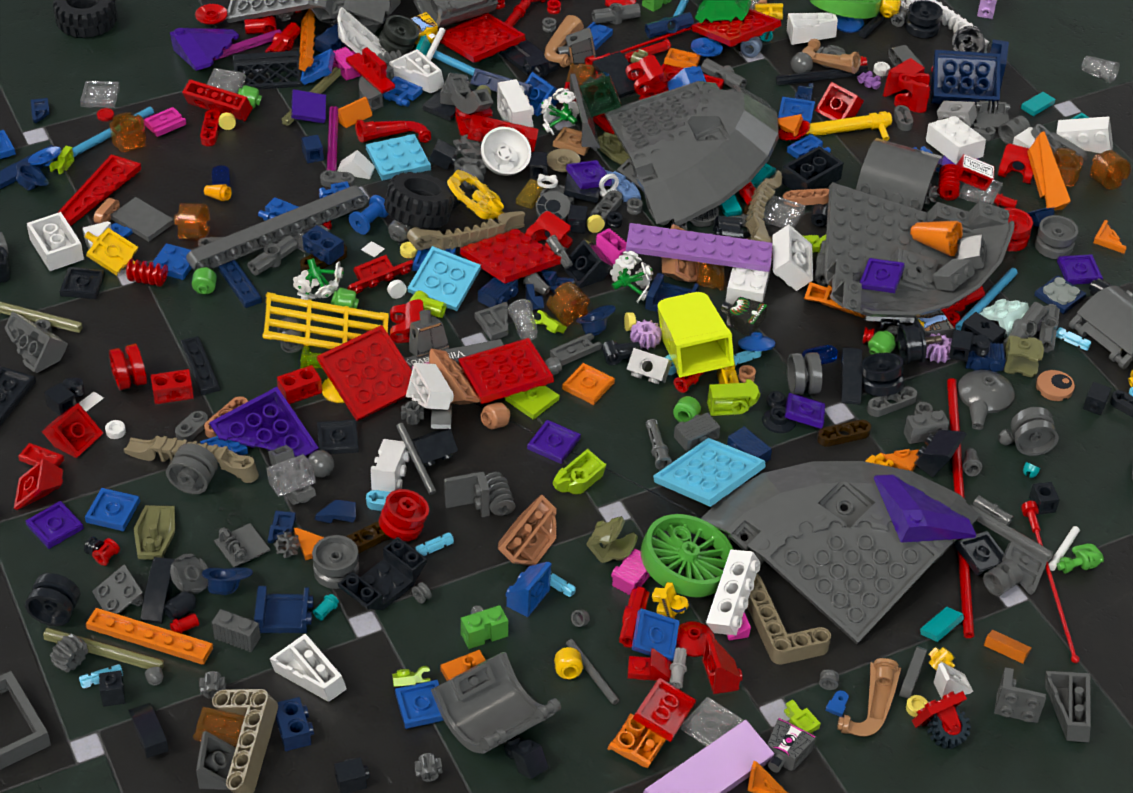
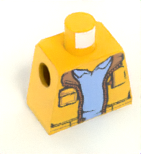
[410,12,438,44]

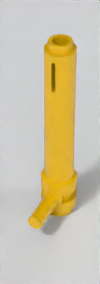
[804,111,892,141]

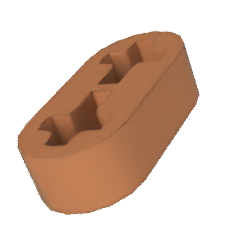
[94,198,120,224]

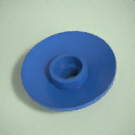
[836,15,864,33]
[691,38,723,57]
[28,146,61,166]
[738,332,775,351]

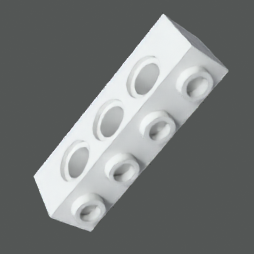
[706,550,760,636]

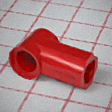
[244,15,277,34]

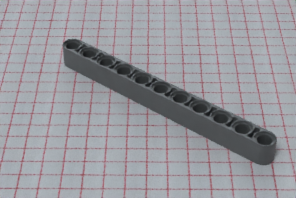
[186,185,368,271]

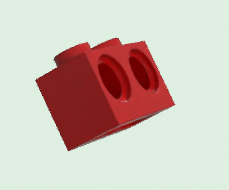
[277,365,322,404]
[151,369,194,404]

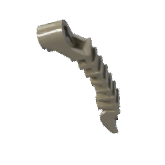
[744,170,782,243]
[407,211,525,251]

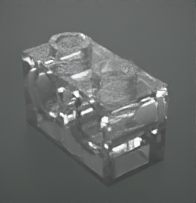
[266,454,316,497]

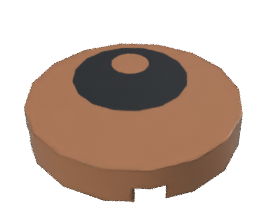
[1036,370,1075,401]

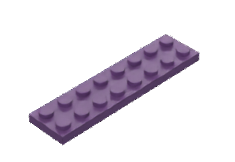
[626,223,772,272]

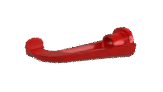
[355,119,431,143]

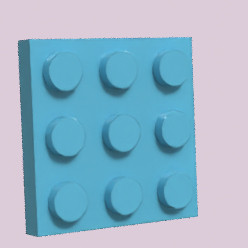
[366,134,431,181]
[407,246,481,311]

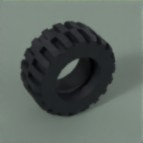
[53,0,117,38]
[384,172,455,229]

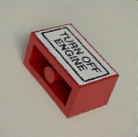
[954,154,994,191]

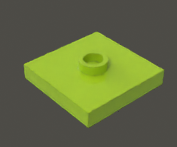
[505,386,559,419]

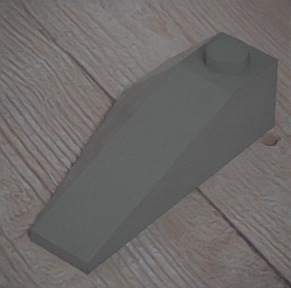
[5,311,68,373]

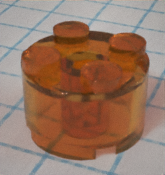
[109,112,146,152]
[1052,148,1083,187]
[1090,150,1131,190]
[174,203,210,239]
[547,282,589,326]

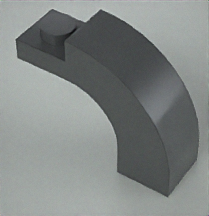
[359,65,394,111]
[446,74,494,114]
[268,445,316,505]

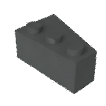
[1045,671,1091,742]

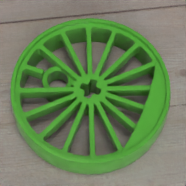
[810,0,882,19]
[641,514,733,597]

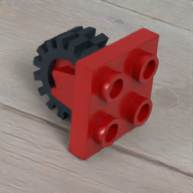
[912,691,971,749]

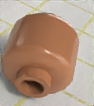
[481,403,510,429]

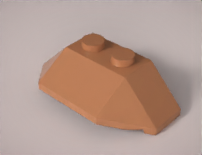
[661,224,699,282]
[429,349,480,405]
[498,495,556,566]

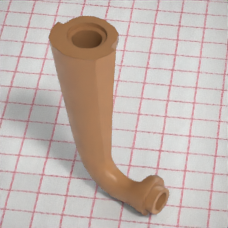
[544,15,584,68]
[802,39,861,74]
[837,658,901,737]

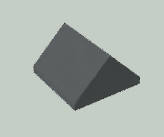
[196,731,236,790]

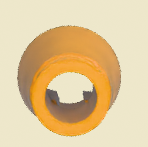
[204,184,232,202]

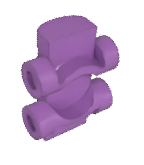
[857,71,881,90]

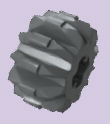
[50,634,89,672]

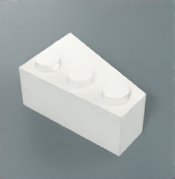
[786,13,838,45]
[389,49,444,93]
[1057,117,1113,154]
[406,363,454,410]
[371,439,410,492]
[270,634,346,702]

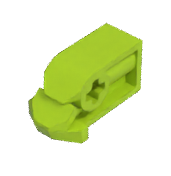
[707,379,760,416]
[553,449,606,494]

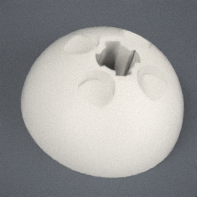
[481,127,531,176]

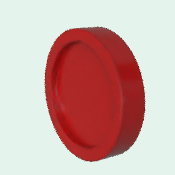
[97,108,114,121]

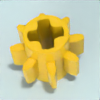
[928,647,955,671]

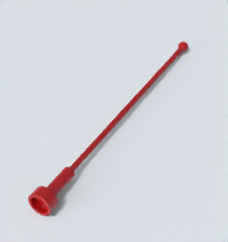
[585,27,692,70]
[1021,501,1080,663]

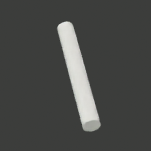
[426,28,446,61]
[1049,526,1080,571]

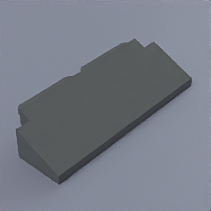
[569,74,600,151]

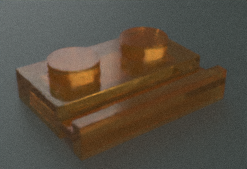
[566,62,594,85]
[697,262,724,291]
[193,707,245,748]

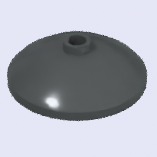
[957,370,1015,413]

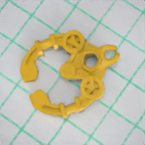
[447,170,504,220]

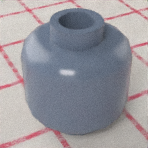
[740,37,762,58]

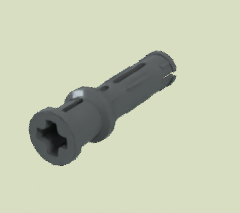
[646,419,672,470]

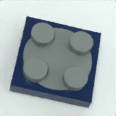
[1034,275,1086,314]

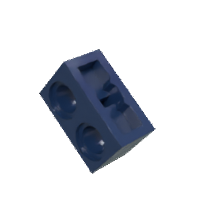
[302,225,344,265]
[275,697,314,751]

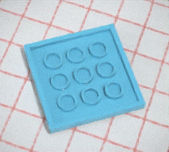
[653,438,766,507]

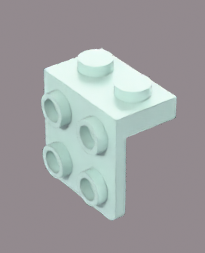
[979,299,1029,338]

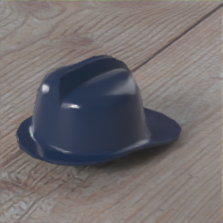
[16,162,49,191]
[1028,207,1056,227]
[576,305,616,336]
[202,568,253,595]

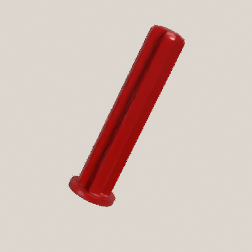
[625,38,671,62]

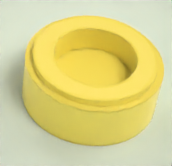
[219,113,236,130]
[586,215,605,233]
[400,242,418,258]
[624,312,636,331]
[906,695,928,717]

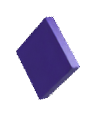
[291,89,326,123]
[566,160,612,189]
[1057,254,1103,285]
[860,258,905,293]
[785,393,825,429]
[527,420,581,464]
[25,501,84,549]

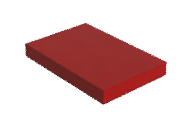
[633,678,697,742]

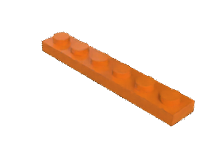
[299,9,316,72]
[86,608,213,665]

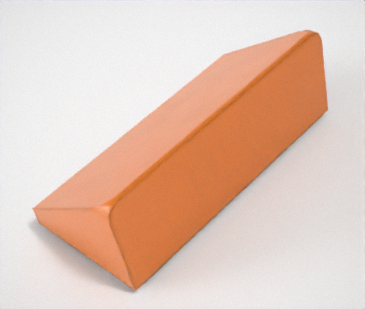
[338,97,372,128]
[984,630,1032,664]

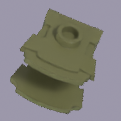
[1004,335,1044,377]
[586,516,638,563]

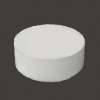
[873,62,890,76]
[387,280,407,299]
[105,420,126,439]

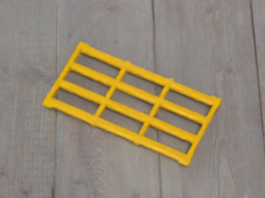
[262,292,389,349]

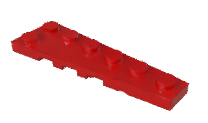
[58,154,142,226]

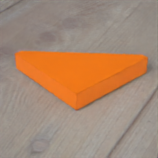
[778,114,803,136]
[1093,220,1126,254]
[881,449,919,471]
[294,528,324,560]
[748,761,787,793]

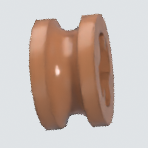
[738,365,756,383]

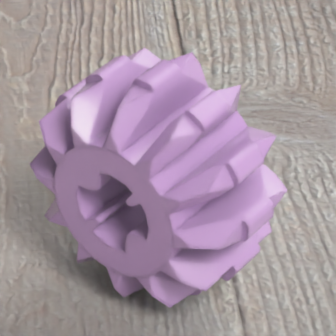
[630,319,662,350]
[926,333,952,363]

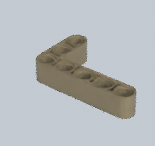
[747,574,831,665]
[212,689,278,793]

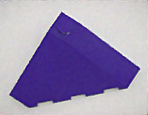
[170,28,239,71]
[209,387,319,459]
[874,475,976,543]

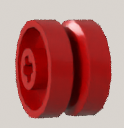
[1004,208,1033,251]
[109,343,147,390]
[379,489,429,541]

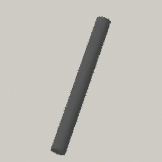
[396,423,436,495]
[566,639,619,705]

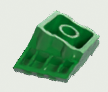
[695,0,751,23]

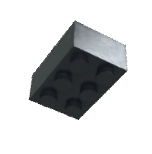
[782,146,844,190]

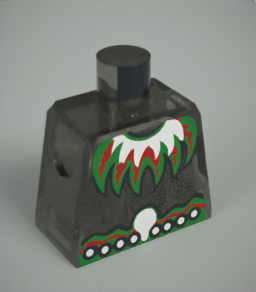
[720,297,768,336]

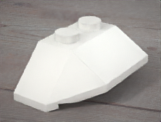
[337,7,387,56]

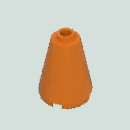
[910,221,963,256]

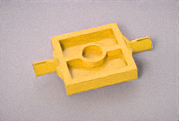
[84,228,138,276]

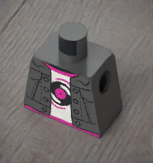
[767,718,816,773]

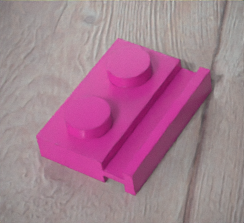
[144,107,186,137]

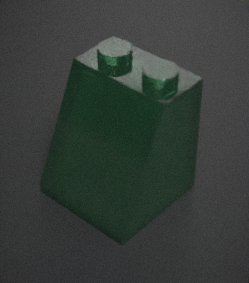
[579,71,622,117]

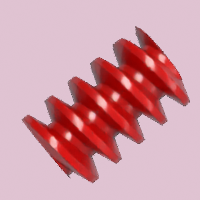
[938,164,960,201]
[126,258,168,287]

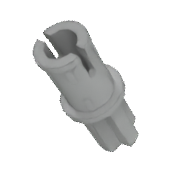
[669,647,687,689]

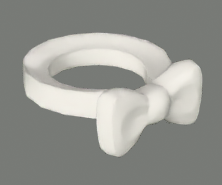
[537,174,558,188]
[599,174,619,197]

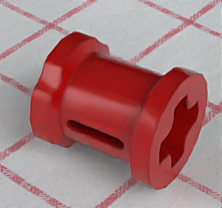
[92,538,120,566]

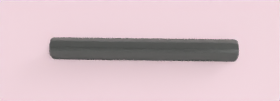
[969,505,1053,562]

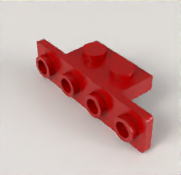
[346,47,395,93]
[347,255,414,294]

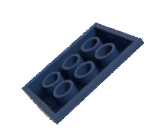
[931,50,1001,106]

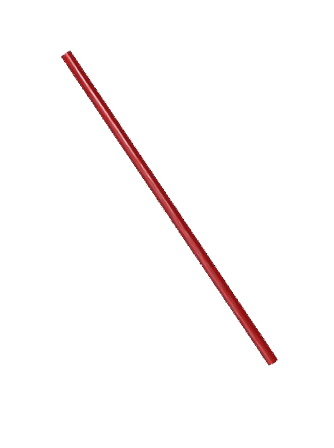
[947,378,974,638]

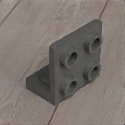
[444,472,490,517]
[994,667,1046,723]

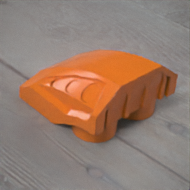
[607,713,666,768]

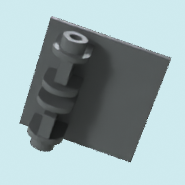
[976,100,1010,128]
[214,523,270,568]
[92,564,144,614]

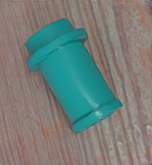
[313,594,339,621]

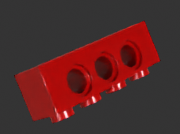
[182,80,253,121]
[467,114,539,152]

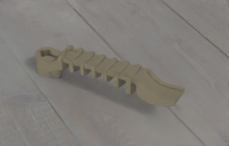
[124,436,259,483]

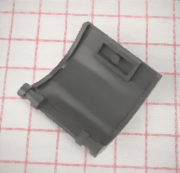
[414,0,498,29]
[856,138,943,211]
[1069,286,1133,370]
[431,652,561,754]

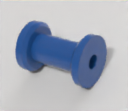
[349,195,389,235]

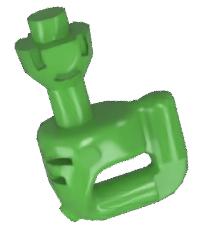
[1057,544,1104,573]

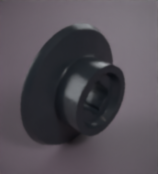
[762,406,796,433]

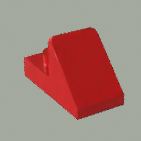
[628,648,672,682]

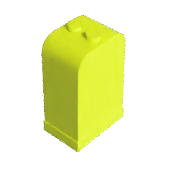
[658,292,734,378]

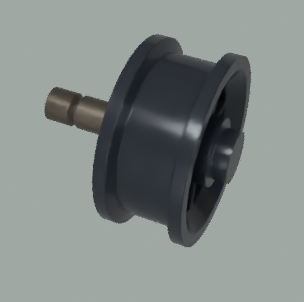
[897,321,942,365]

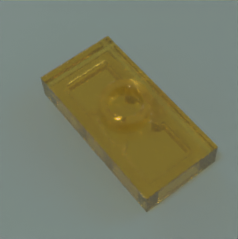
[516,179,545,209]

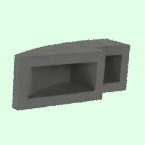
[431,405,452,429]

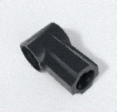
[602,340,641,365]

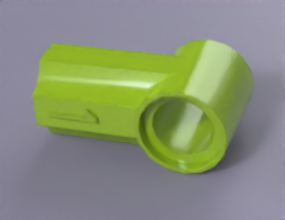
[410,291,446,318]

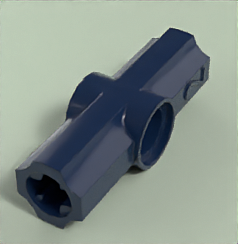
[645,12,694,38]

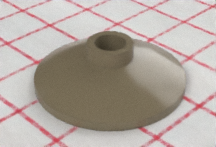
[547,149,580,172]

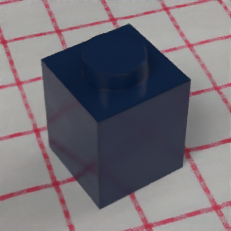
[301,135,324,163]

